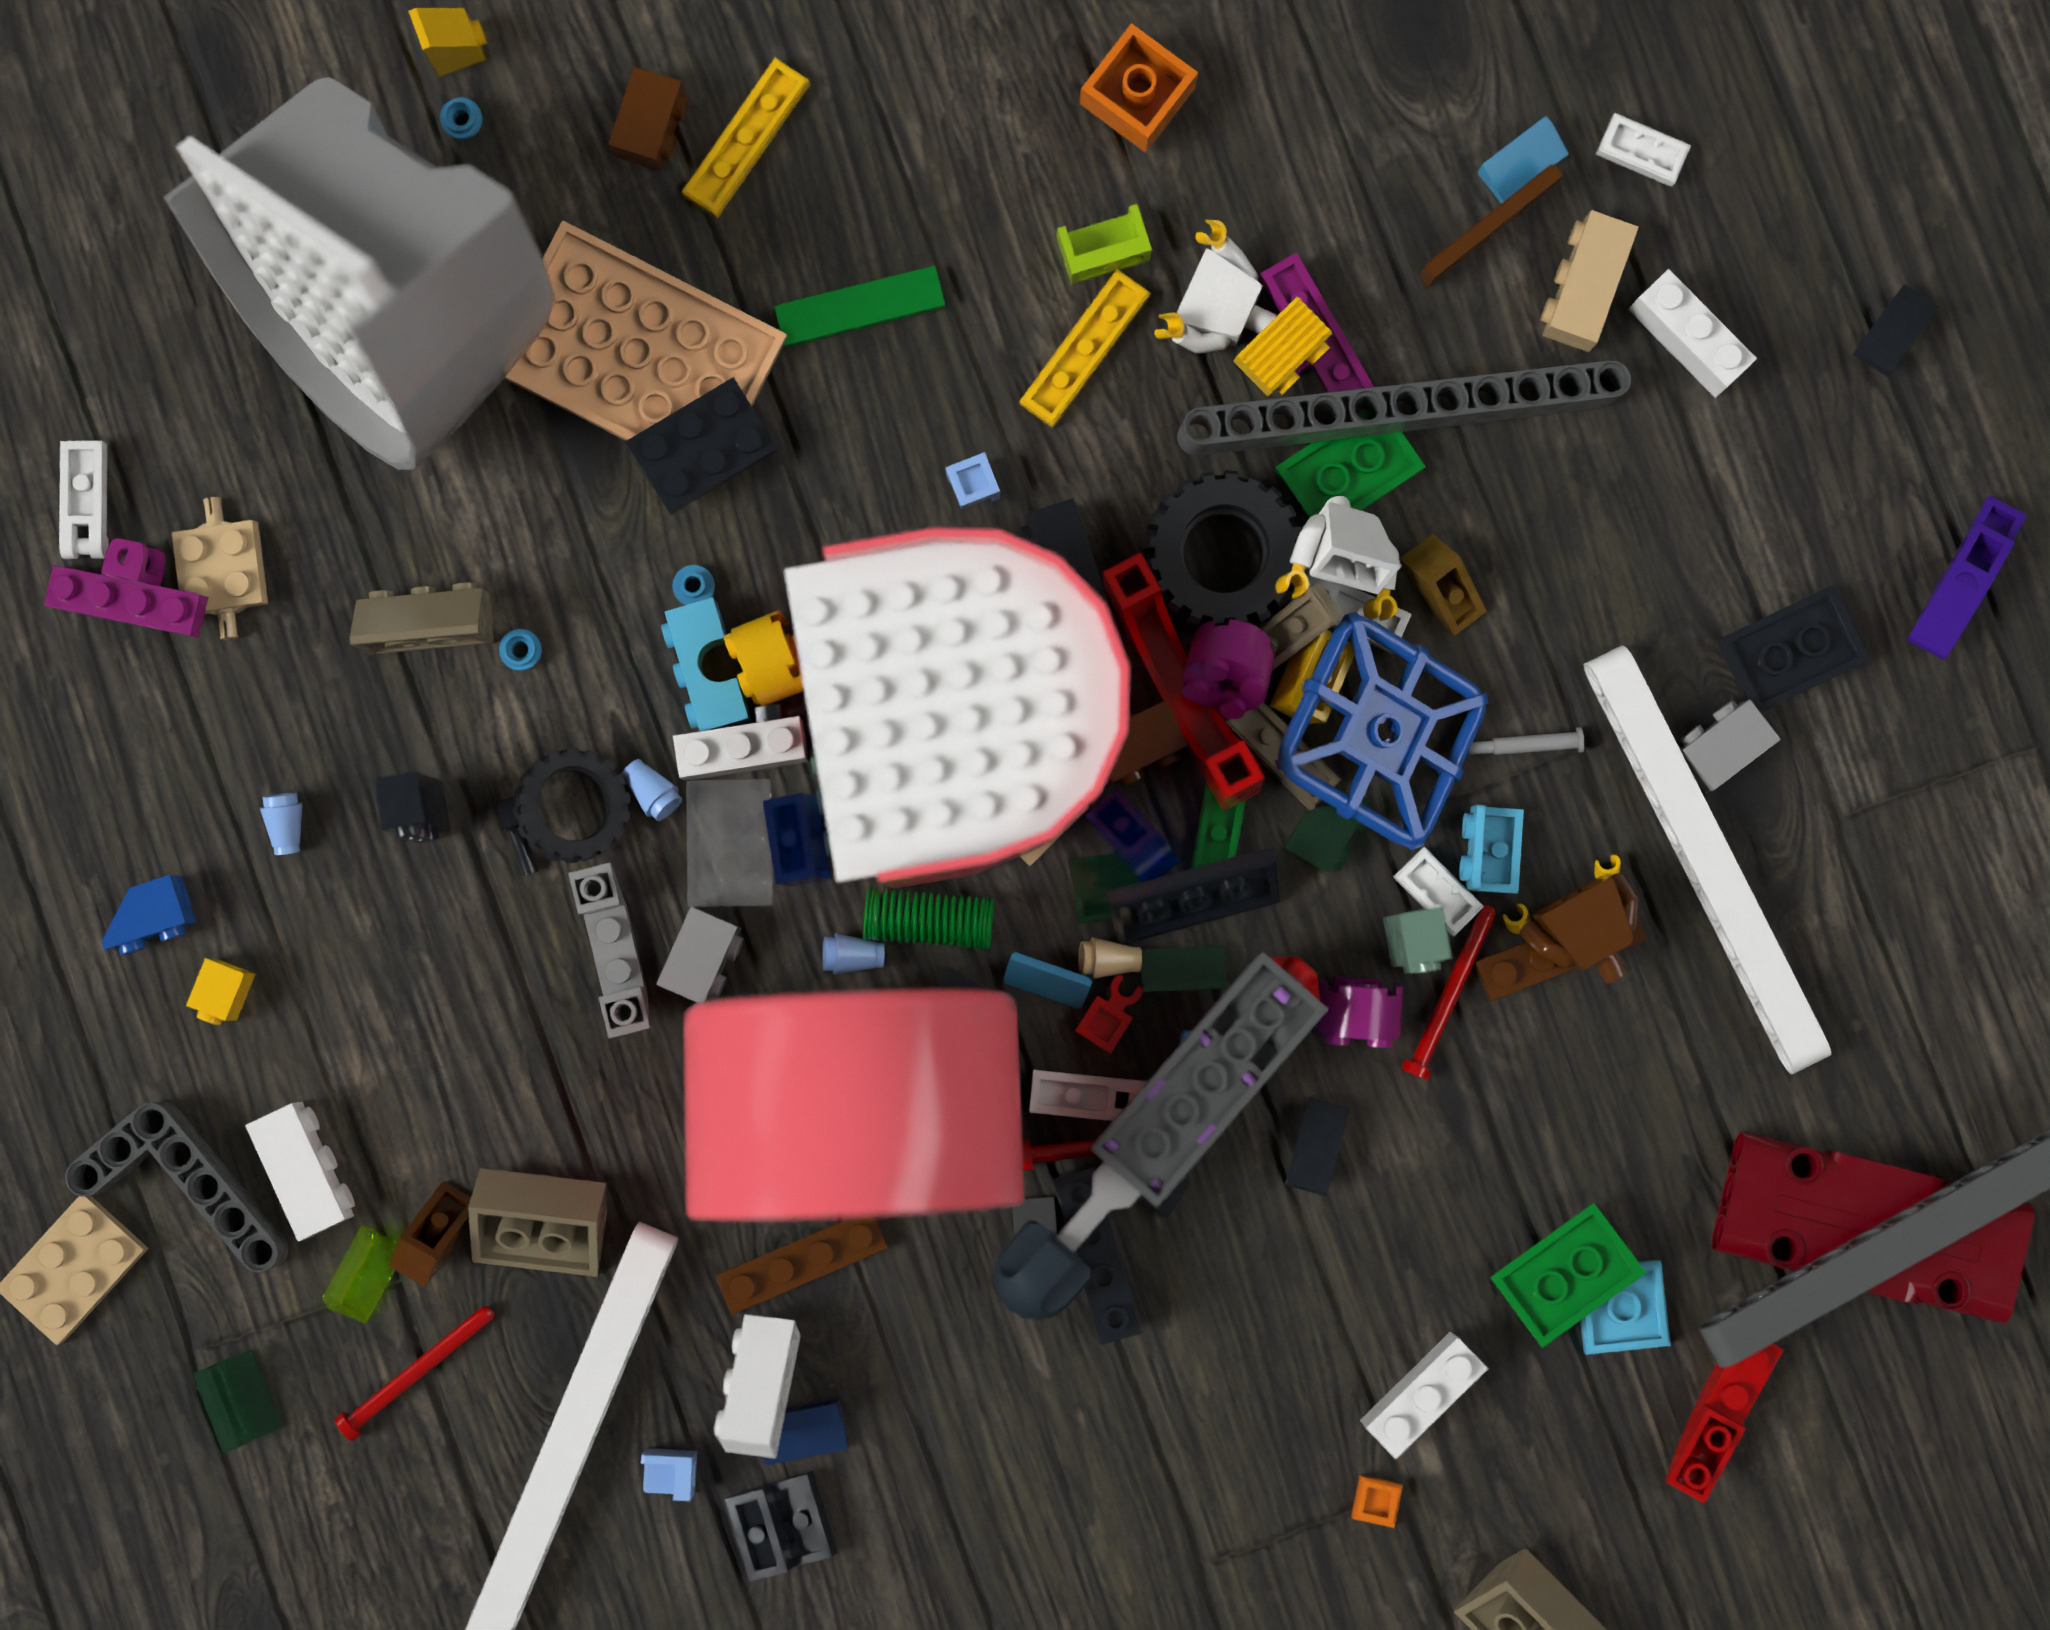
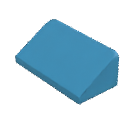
[1478,116,1568,203]
[1004,952,1092,1009]

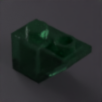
[1282,796,1372,875]

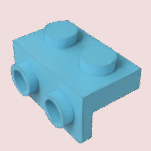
[1459,804,1524,894]

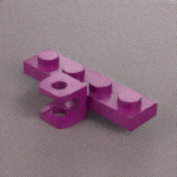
[1259,253,1374,412]
[43,538,209,638]

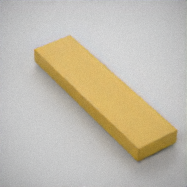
[682,58,810,218]
[1019,269,1150,428]

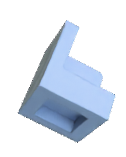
[945,452,1000,509]
[641,1448,697,1501]

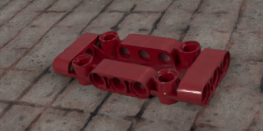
[1712,1131,2034,1324]

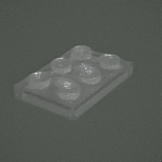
[686,779,773,907]

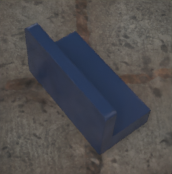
[763,1398,848,1465]

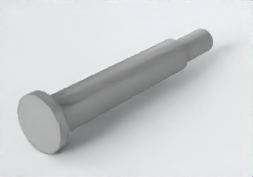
[1468,727,1584,755]

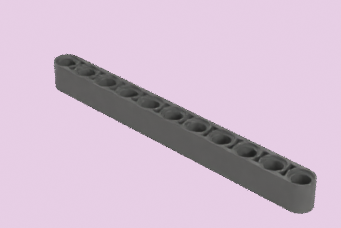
[1177,360,1631,456]
[1699,1129,2050,1368]

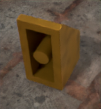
[1400,534,1487,636]

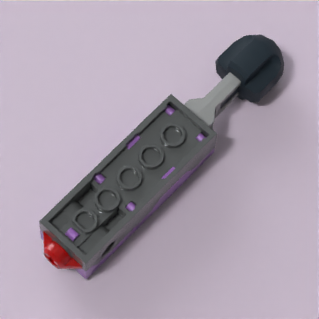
[993,952,1328,1320]

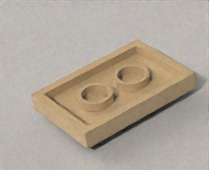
[0,1196,149,1346]

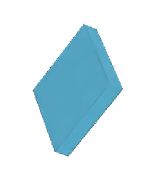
[1580,1259,1671,1355]

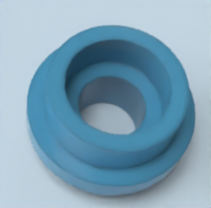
[440,97,482,140]
[673,565,715,605]
[499,629,542,671]

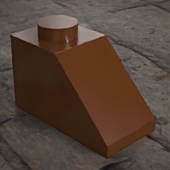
[389,1181,471,1287]

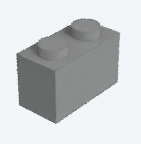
[1680,699,1781,793]
[656,907,744,1003]

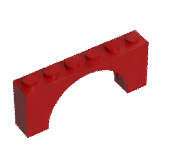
[1103,552,1264,812]

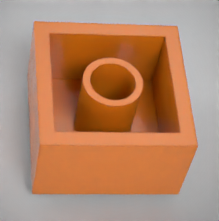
[1080,23,1198,153]

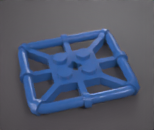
[1274,612,1489,850]

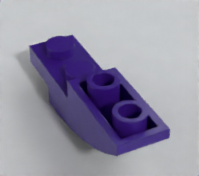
[1906,495,2027,661]

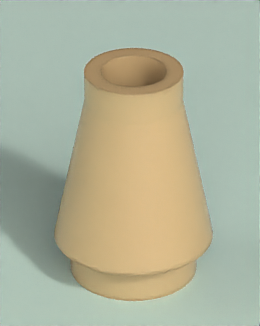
[1078,937,1142,979]

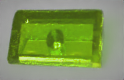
[322,1225,397,1324]

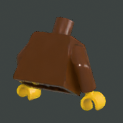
[1503,854,1639,984]

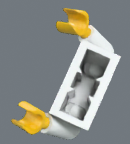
[1154,219,1277,354]
[1276,496,1401,621]

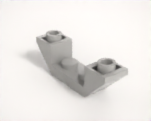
[568,863,651,1038]

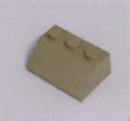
[350,583,494,655]
[468,1168,607,1277]
[1454,1548,1607,1630]

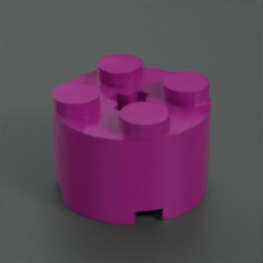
[1183,620,1275,719]
[1315,977,1404,1048]

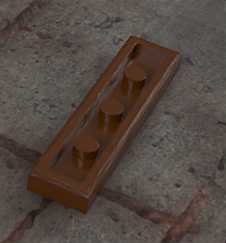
[1419,164,1563,288]

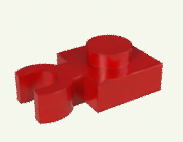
[1075,974,1143,1054]

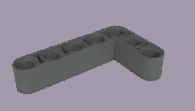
[65,1101,289,1272]

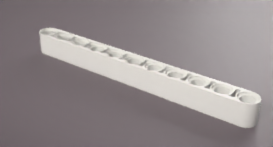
[1584,645,1831,1075]
[465,1221,679,1630]

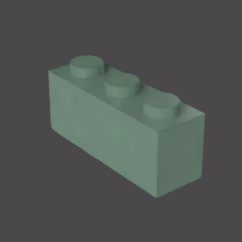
[1383,907,1452,974]

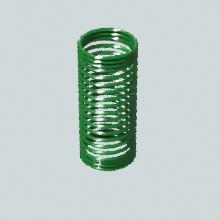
[863,887,994,951]

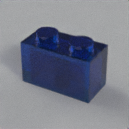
[1085,789,1180,882]
[763,793,831,887]

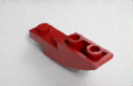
[1665,1343,1783,1504]

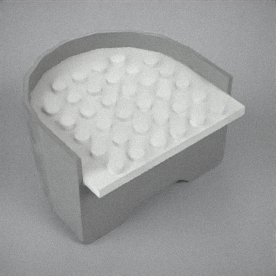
[164,78,555,470]

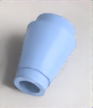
[621,759,682,821]
[260,793,303,855]
[823,933,884,975]

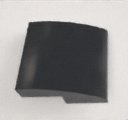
[725,1471,838,1582]

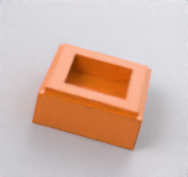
[1351,1475,1403,1528]

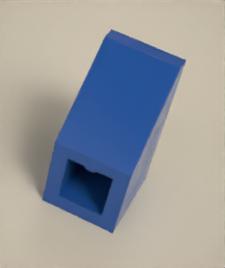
[102,875,197,956]

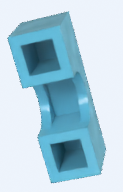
[661,597,752,731]

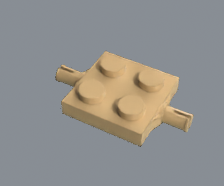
[172,497,268,640]

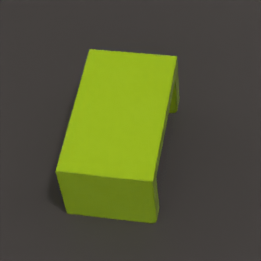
[1057,204,1152,285]

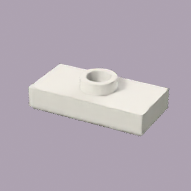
[1596,113,1691,187]
[1393,847,1484,937]

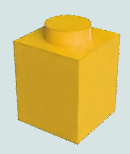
[186,958,256,1026]

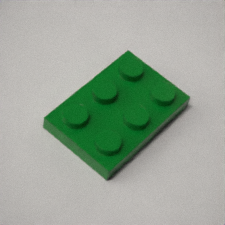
[1274,407,1426,520]
[1490,1203,1646,1348]

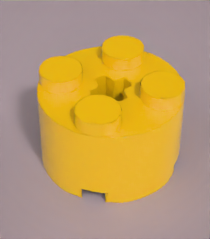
[724,610,805,706]

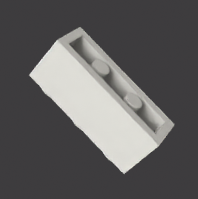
[1628,269,1757,398]
[673,716,809,781]
[245,1102,355,1242]
[715,1314,801,1458]
[1360,1332,1488,1459]

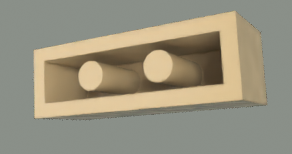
[1540,210,1638,352]

